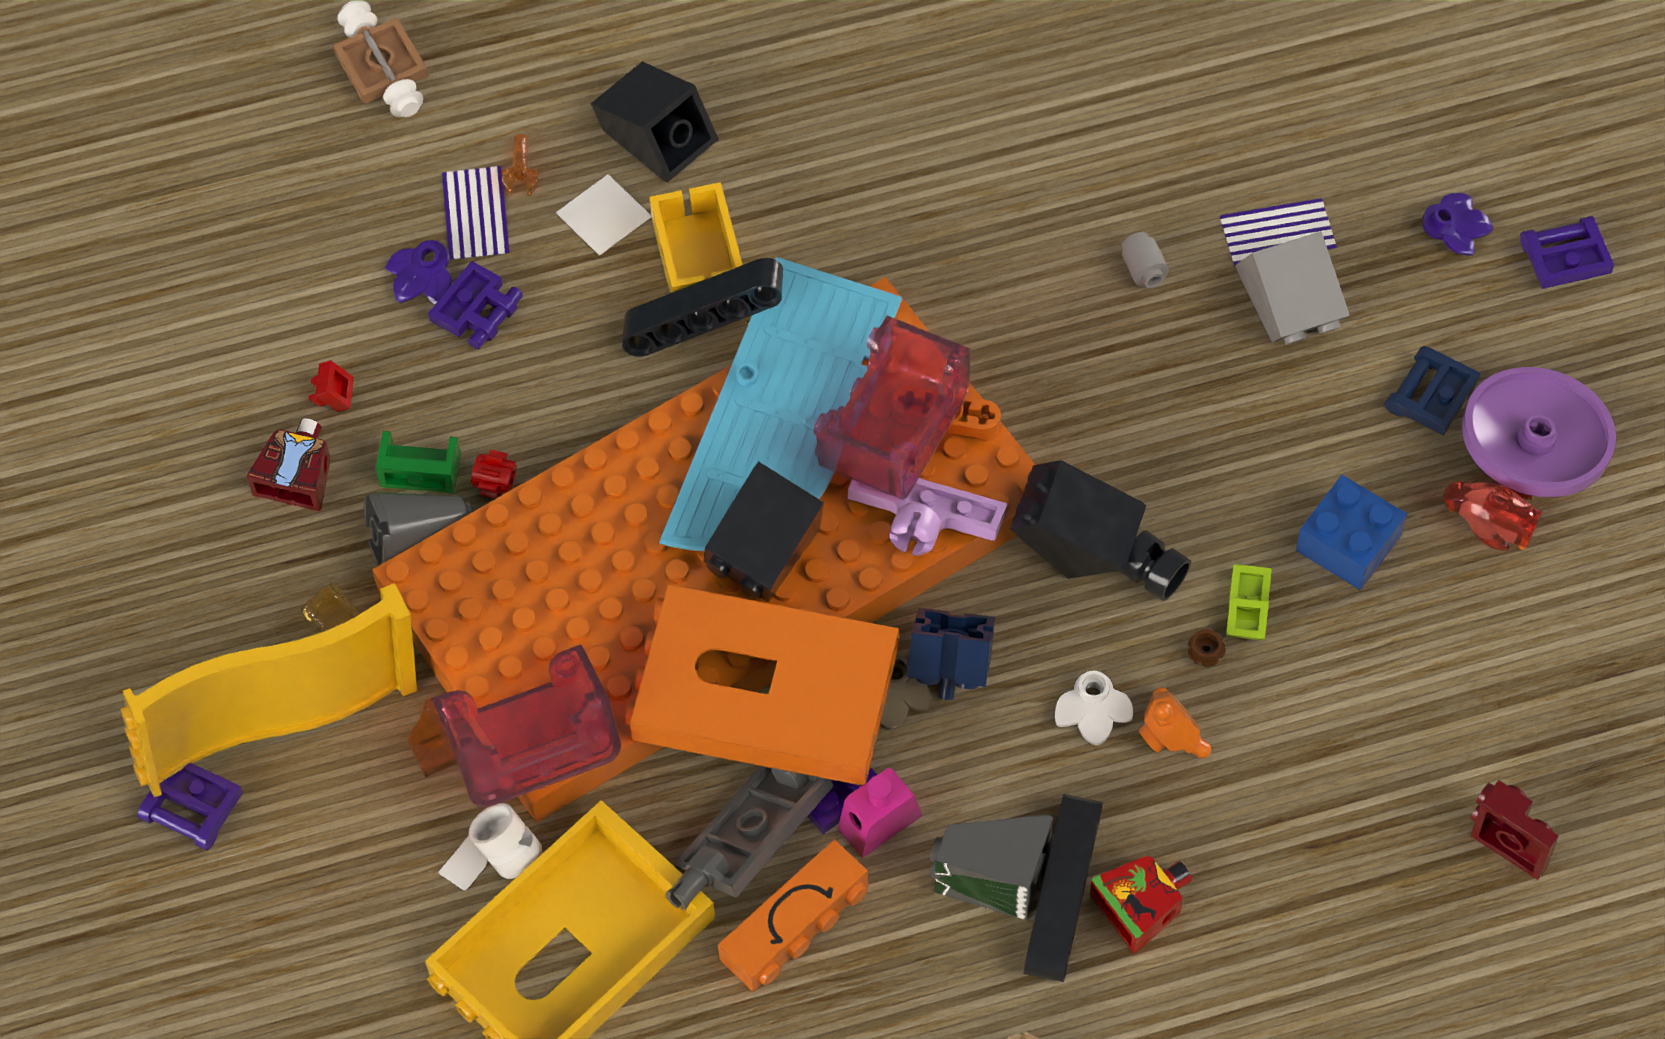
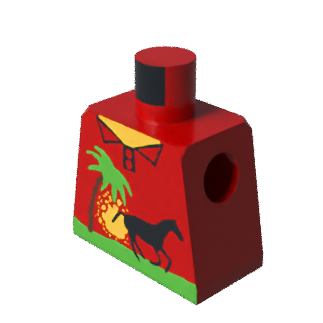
[1090,856,1192,954]

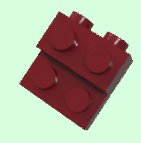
[1470,780,1559,880]

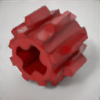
[471,450,517,499]

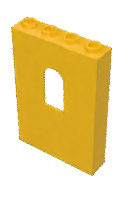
[425,800,715,1039]

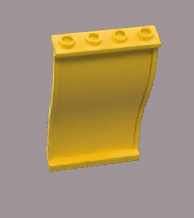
[120,583,417,798]

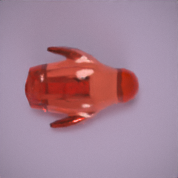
[1443,481,1542,551]

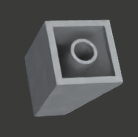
[1235,231,1350,345]

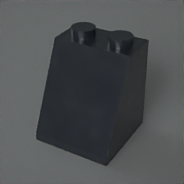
[590,61,719,182]
[1010,460,1146,579]
[703,461,824,603]

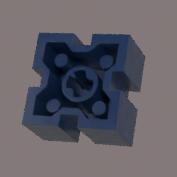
[907,608,996,700]

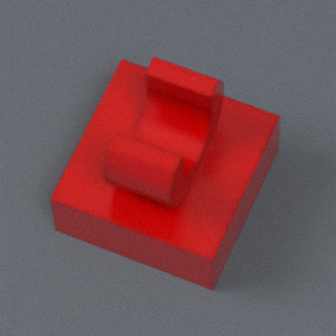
[308,360,354,412]

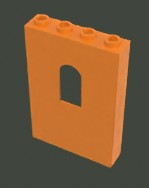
[625,584,899,786]

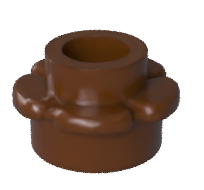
[1187,629,1226,667]

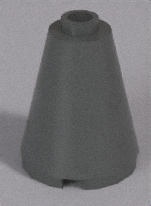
[364,492,472,566]

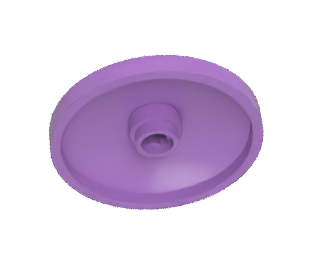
[1462,367,1616,497]

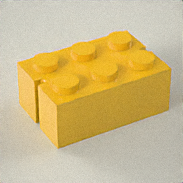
[649,182,743,293]

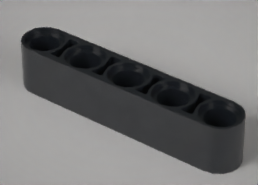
[622,258,783,357]
[1024,794,1103,983]

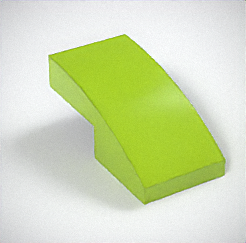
[1226,564,1272,641]

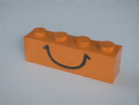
[718,839,868,992]

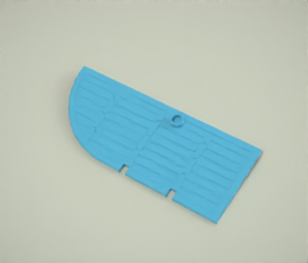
[659,257,902,551]

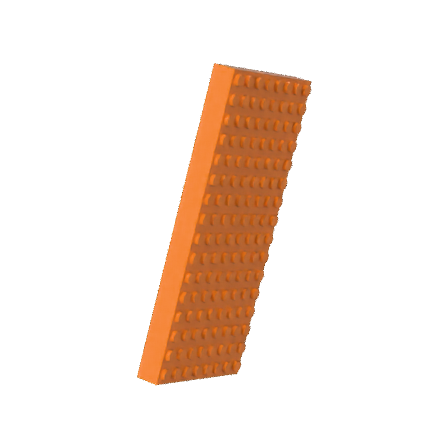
[372,277,1035,823]

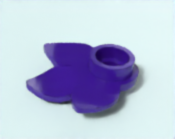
[1422,193,1494,256]
[385,240,452,304]

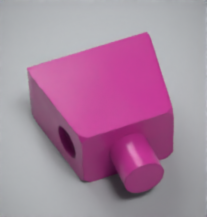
[838,768,922,858]

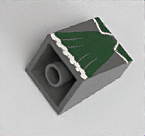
[930,815,1053,920]

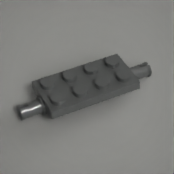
[665,766,834,910]

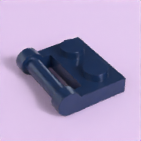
[1384,346,1481,436]

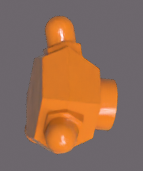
[1138,687,1211,759]

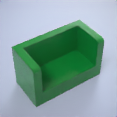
[375,431,461,493]

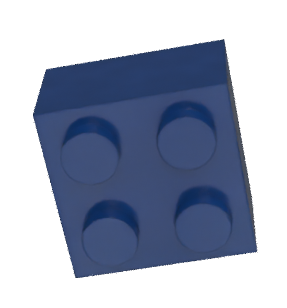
[1296,475,1407,590]

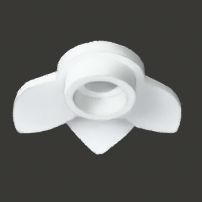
[1055,671,1133,746]

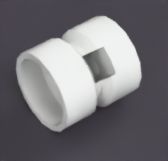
[469,803,542,879]

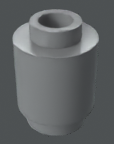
[1122,232,1169,288]

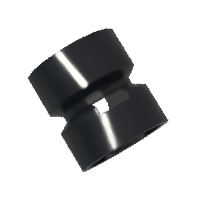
[1120,530,1191,601]

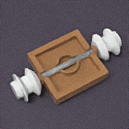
[333,1,428,117]

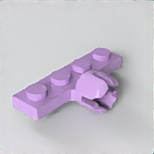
[847,461,1007,556]

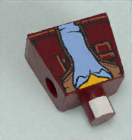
[247,419,330,512]

